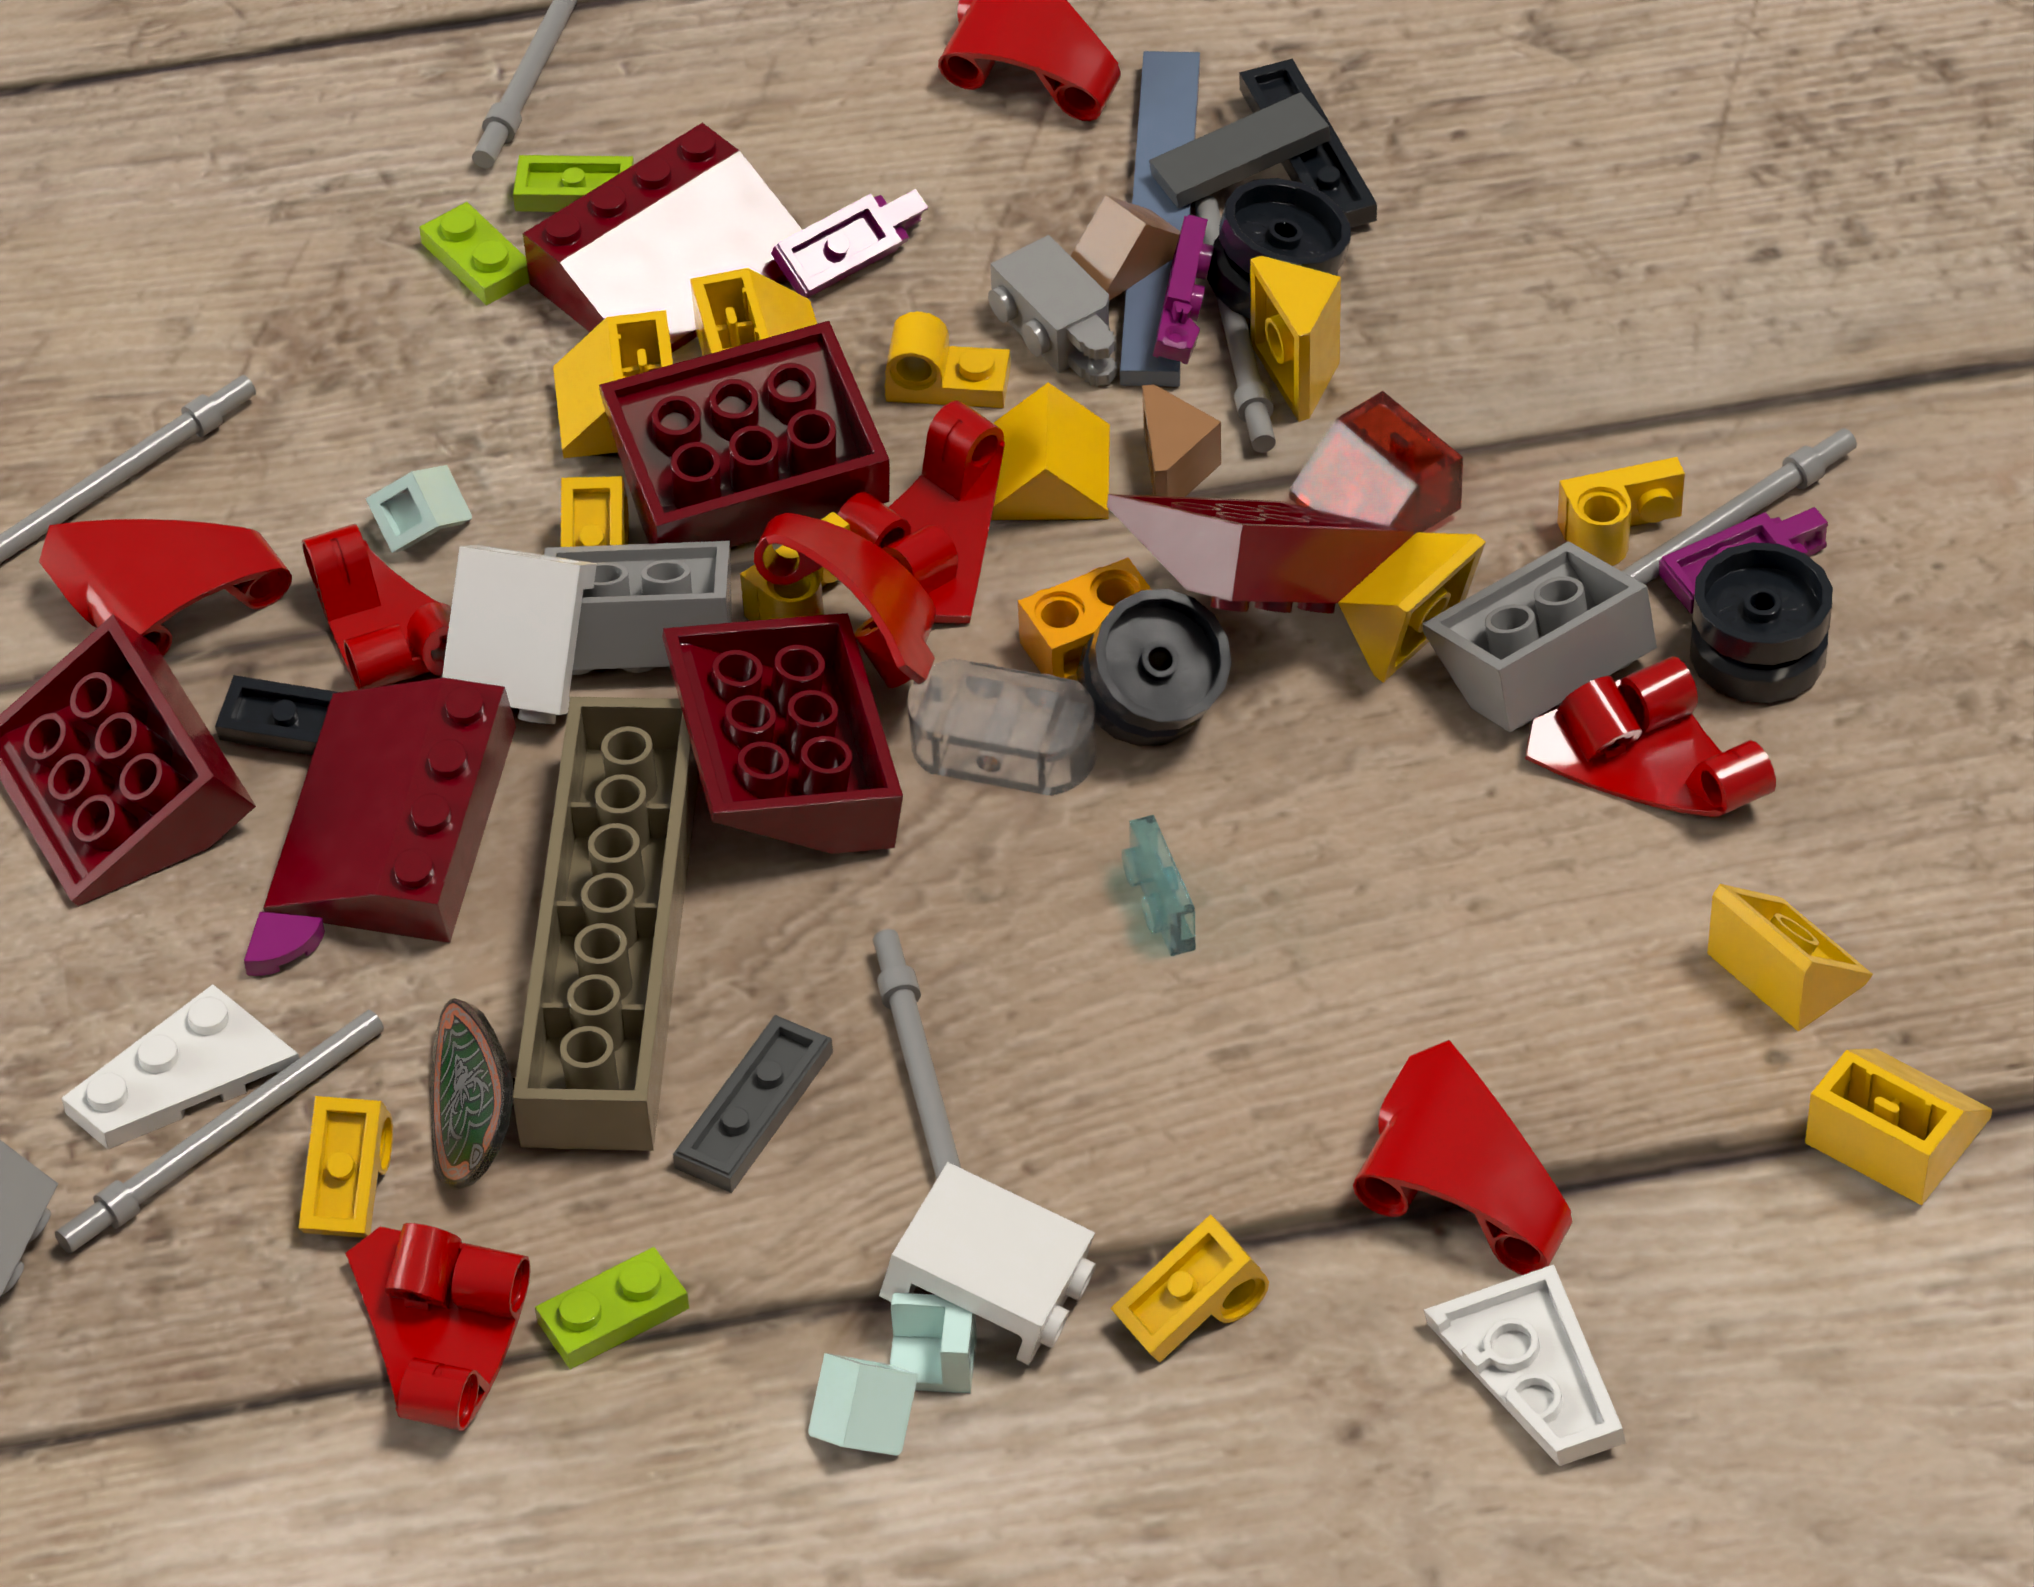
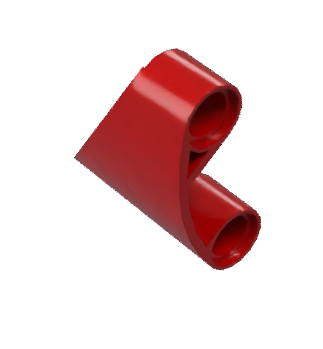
[938,0,1121,121]
[837,400,1005,623]
[754,513,936,688]
[39,519,292,656]
[302,524,451,690]
[1525,656,1776,817]
[1353,1040,1573,1275]
[345,1223,531,1431]

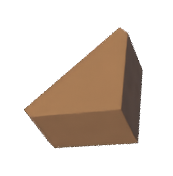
[1071,195,1180,301]
[1142,384,1221,497]

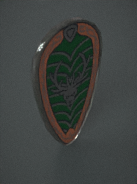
[430,998,515,1189]

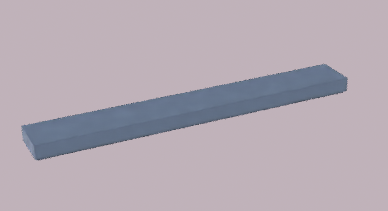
[1120,51,1200,387]

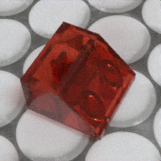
[1289,391,1463,535]

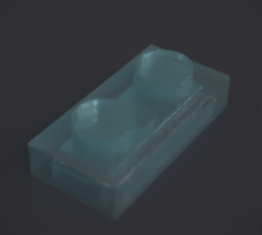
[1121,814,1196,956]

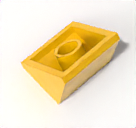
[1250,256,1341,422]
[991,382,1110,520]
[1338,532,1486,683]
[1707,884,1873,1032]

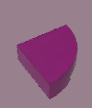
[244,912,325,976]

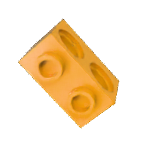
[1018,557,1152,691]

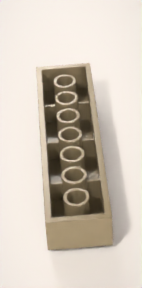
[513,697,699,1151]

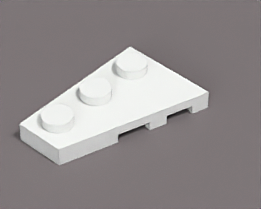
[62,984,299,1150]
[1424,1264,1626,1466]

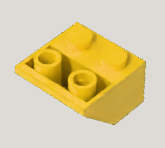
[690,268,817,356]
[553,310,673,459]
[1805,1048,1992,1205]

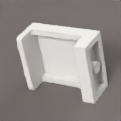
[442,545,597,724]
[879,1162,1096,1365]

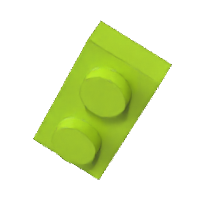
[513,155,634,212]
[419,202,529,306]
[535,1247,690,1370]

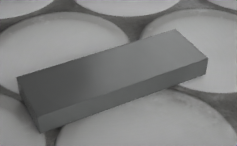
[1149,92,1330,209]
[673,1015,833,1193]

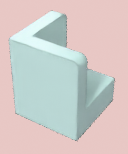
[365,465,472,553]
[890,1293,977,1394]
[808,1353,918,1456]

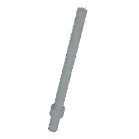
[472,0,578,168]
[1194,195,1276,453]
[0,375,256,563]
[1622,428,1857,585]
[873,929,961,1179]
[55,1010,384,1254]

